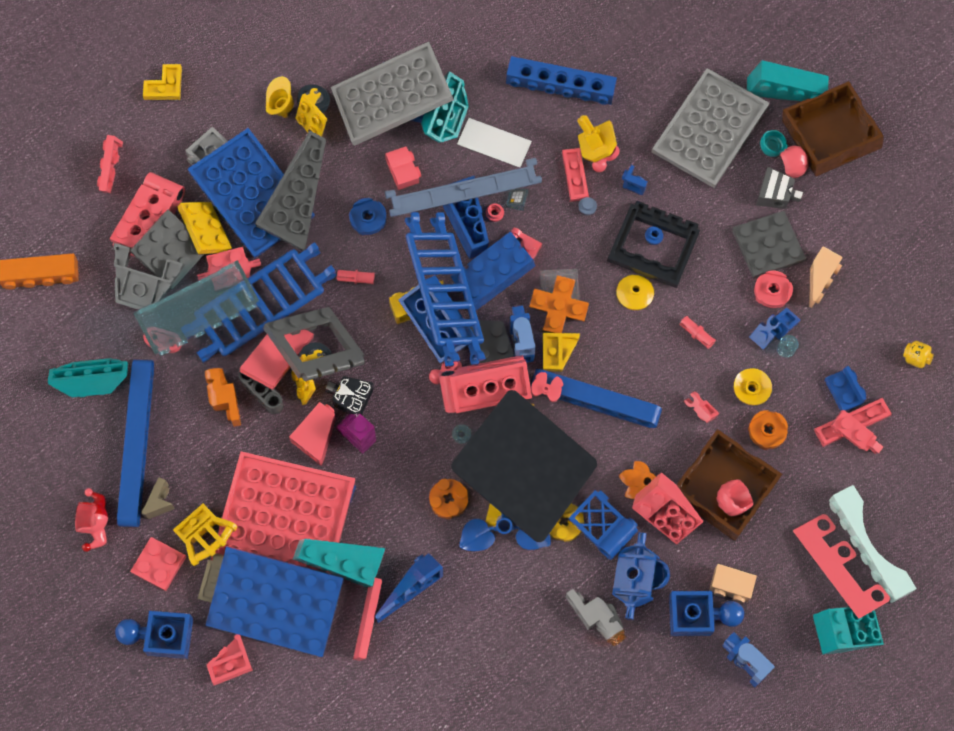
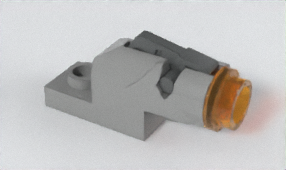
[565,589,627,647]

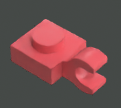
[684,391,719,423]

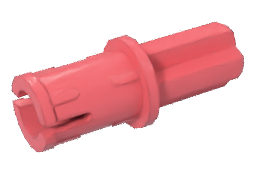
[337,270,375,284]

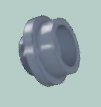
[578,197,597,215]

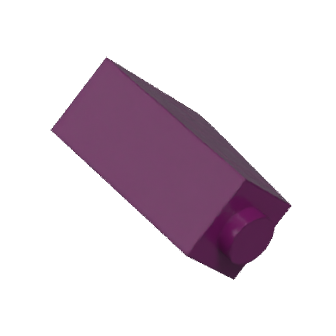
[335,414,376,454]

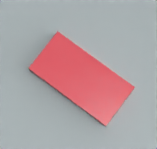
[240,330,314,390]

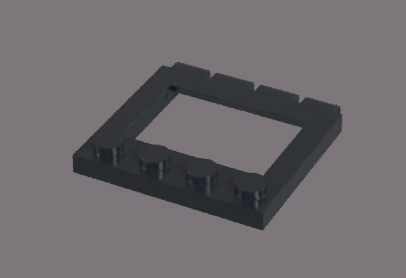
[607,201,700,288]

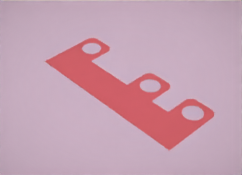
[793,514,890,618]

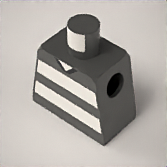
[756,167,803,209]

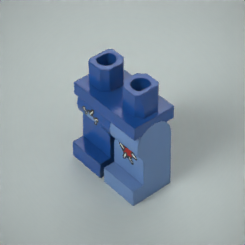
[509,306,535,363]
[722,632,775,688]

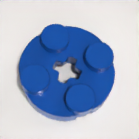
[349,198,387,235]

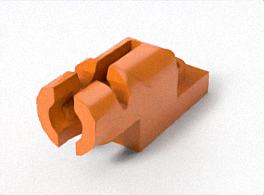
[205,368,241,427]

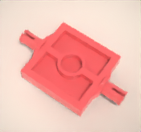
[197,247,261,293]

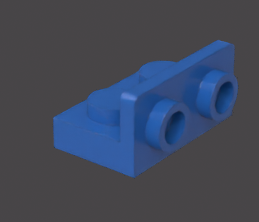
[824,366,866,411]

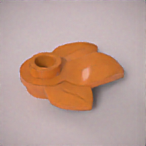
[619,461,656,499]

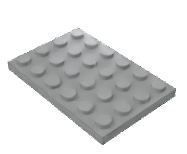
[331,42,454,146]
[651,68,769,188]

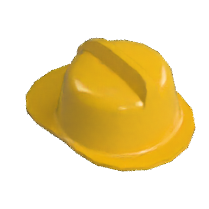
[266,76,294,118]

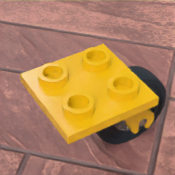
[295,84,330,137]
[291,342,332,405]

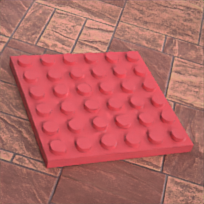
[211,451,356,574]

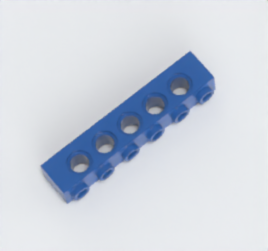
[506,56,617,105]

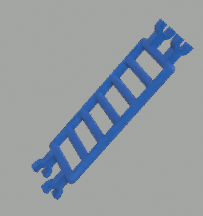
[405,212,486,367]
[181,242,337,363]

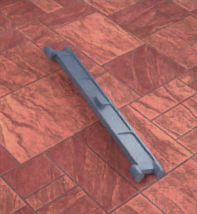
[385,158,542,217]

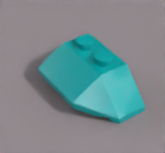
[421,71,469,143]
[48,358,128,398]

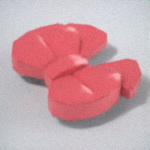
[531,372,563,402]

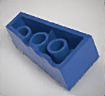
[443,176,489,259]

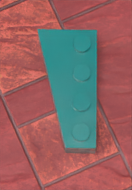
[747,60,829,101]
[293,539,386,587]

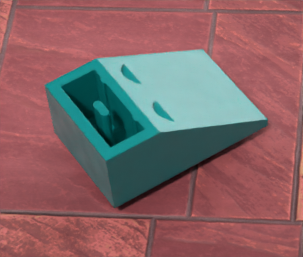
[813,607,884,655]

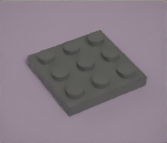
[129,210,204,290]
[732,211,806,279]

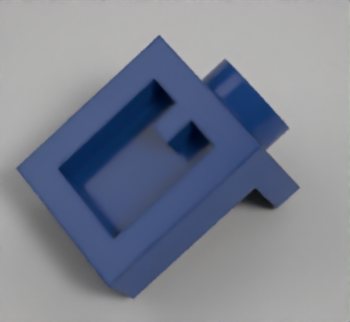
[621,165,648,196]
[772,308,800,340]

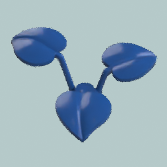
[459,514,551,551]

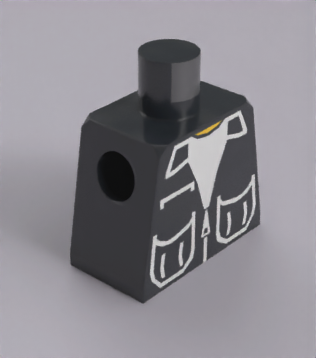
[325,376,374,415]

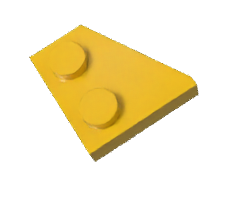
[543,333,580,372]

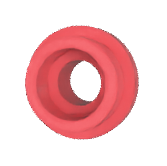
[486,203,504,222]

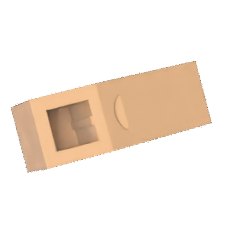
[809,246,843,308]

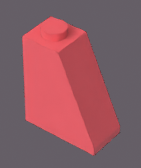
[289,402,336,466]

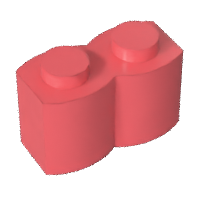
[385,146,421,190]

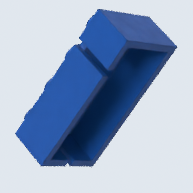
[450,231,535,311]

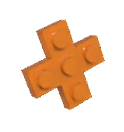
[529,275,589,333]

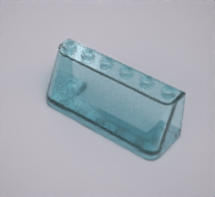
[133,260,259,356]

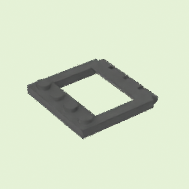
[263,307,365,381]

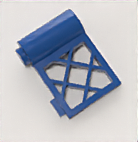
[568,490,638,560]

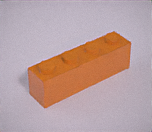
[0,253,79,290]

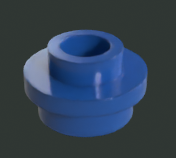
[645,227,663,245]

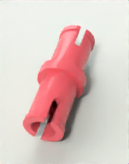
[679,316,716,349]

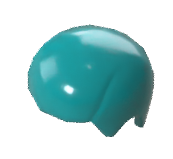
[760,130,788,157]

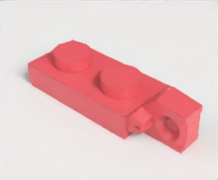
[831,410,883,454]

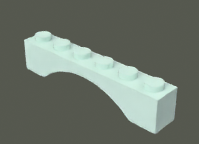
[829,485,917,603]

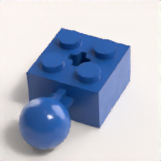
[669,591,745,636]
[115,611,193,659]

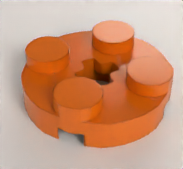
[748,410,788,450]
[429,479,468,519]

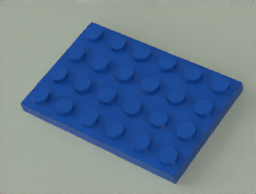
[188,128,315,259]
[205,546,344,657]

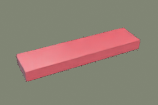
[814,398,892,447]
[353,578,382,661]

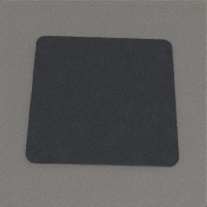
[451,390,597,542]

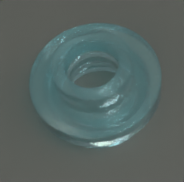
[452,424,471,444]

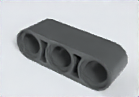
[238,370,284,414]

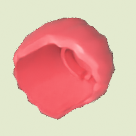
[780,145,809,178]
[716,479,753,517]

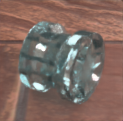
[777,335,799,358]

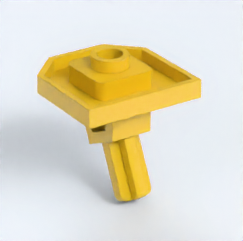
[577,115,617,163]

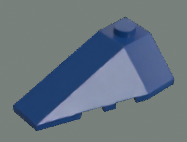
[375,553,443,623]

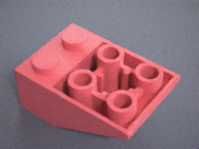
[632,473,703,545]

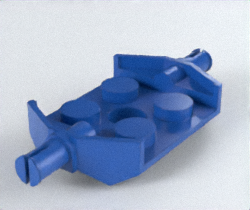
[612,532,660,620]

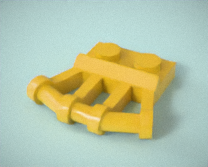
[173,504,238,566]

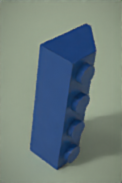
[398,275,475,363]

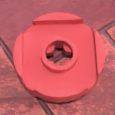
[754,271,793,308]

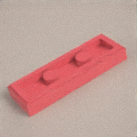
[562,148,589,202]

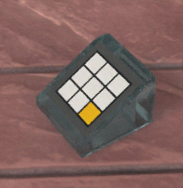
[506,189,529,211]

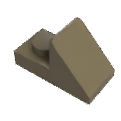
[142,477,175,519]

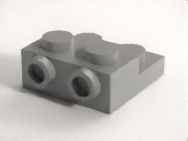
[185,127,228,166]

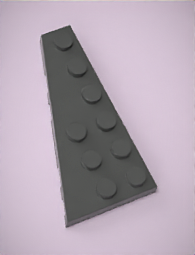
[255,131,326,251]

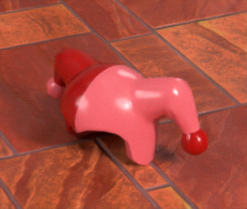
[75,488,108,552]

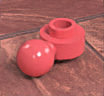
[592,145,620,173]
[429,361,462,384]

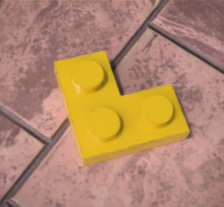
[143,64,182,100]

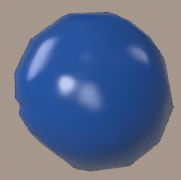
[652,559,670,590]

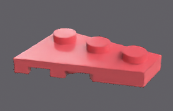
[97,135,123,193]

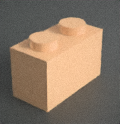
[709,564,757,603]

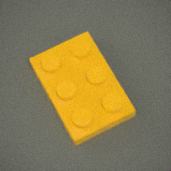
[177,202,232,254]

